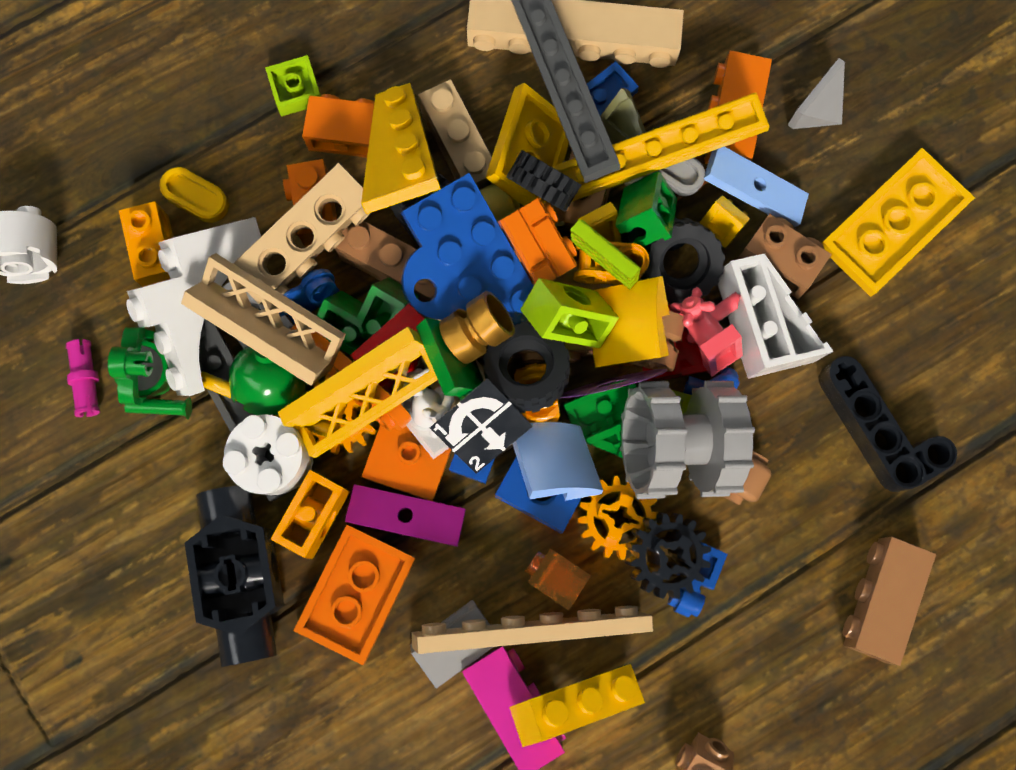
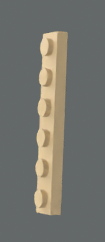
[411,606,653,654]

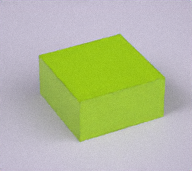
[265,55,321,117]

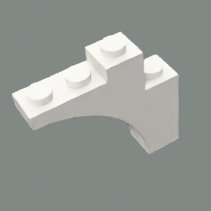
[126,217,261,396]

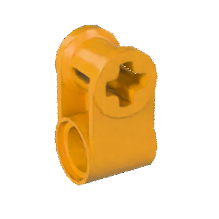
[573,241,650,285]

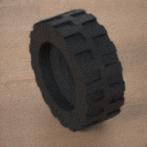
[642,218,725,303]
[483,322,570,413]

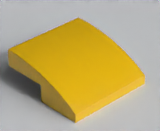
[592,276,670,367]

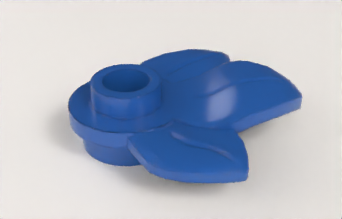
[279,269,340,324]

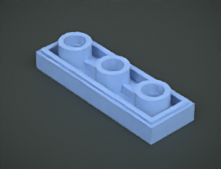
[704,146,809,227]

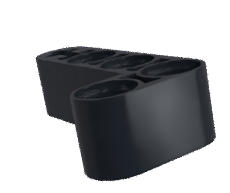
[819,356,957,492]

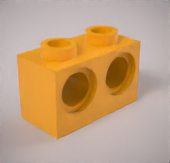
[119,201,174,287]

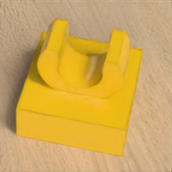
[700,195,750,248]

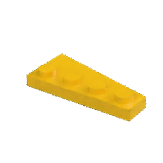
[361,83,441,214]

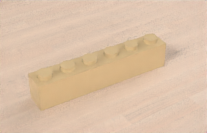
[467,0,684,68]

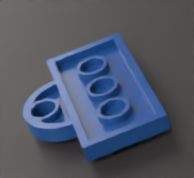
[401,173,534,325]

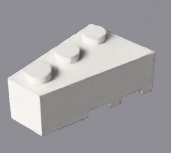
[718,253,834,379]

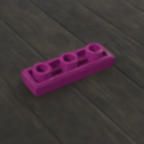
[345,484,466,547]

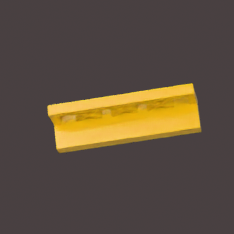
[278,327,438,458]

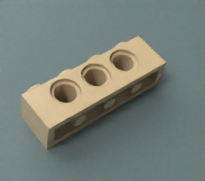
[233,163,371,305]

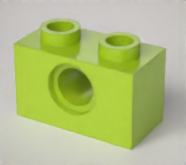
[520,278,619,348]

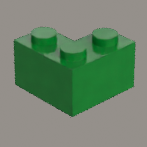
[316,277,420,355]

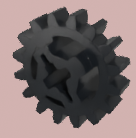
[625,512,711,599]

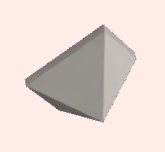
[788,58,845,129]

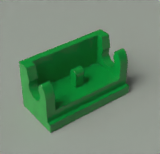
[615,170,677,247]

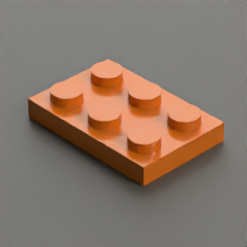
[293,525,416,665]

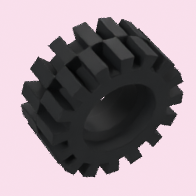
[507,150,581,212]

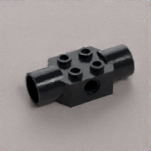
[185,486,285,667]

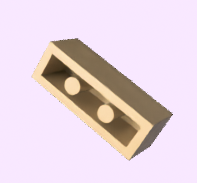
[418,79,492,190]

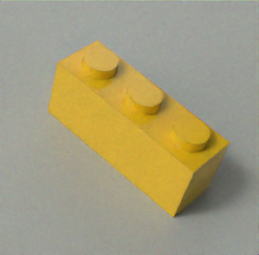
[509,664,645,747]

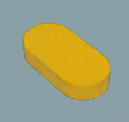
[159,167,229,223]

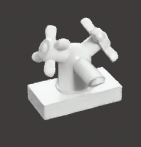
[393,368,455,459]

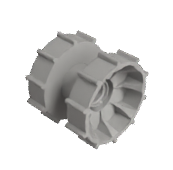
[620,381,755,499]

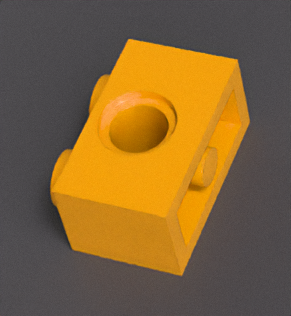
[271,470,350,559]

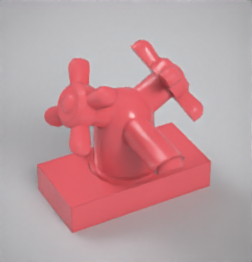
[670,287,743,377]

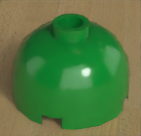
[229,346,307,415]

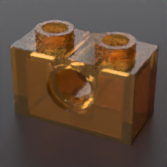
[525,548,591,610]

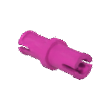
[66,339,100,417]

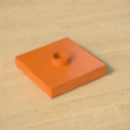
[361,425,452,502]

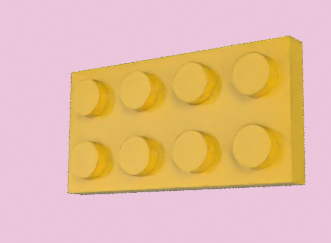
[822,148,975,297]

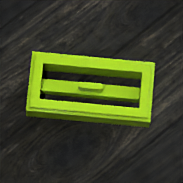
[570,219,640,290]

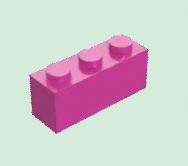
[462,646,566,770]

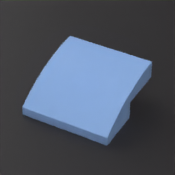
[512,422,603,501]

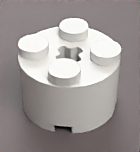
[0,206,57,284]
[223,415,313,495]

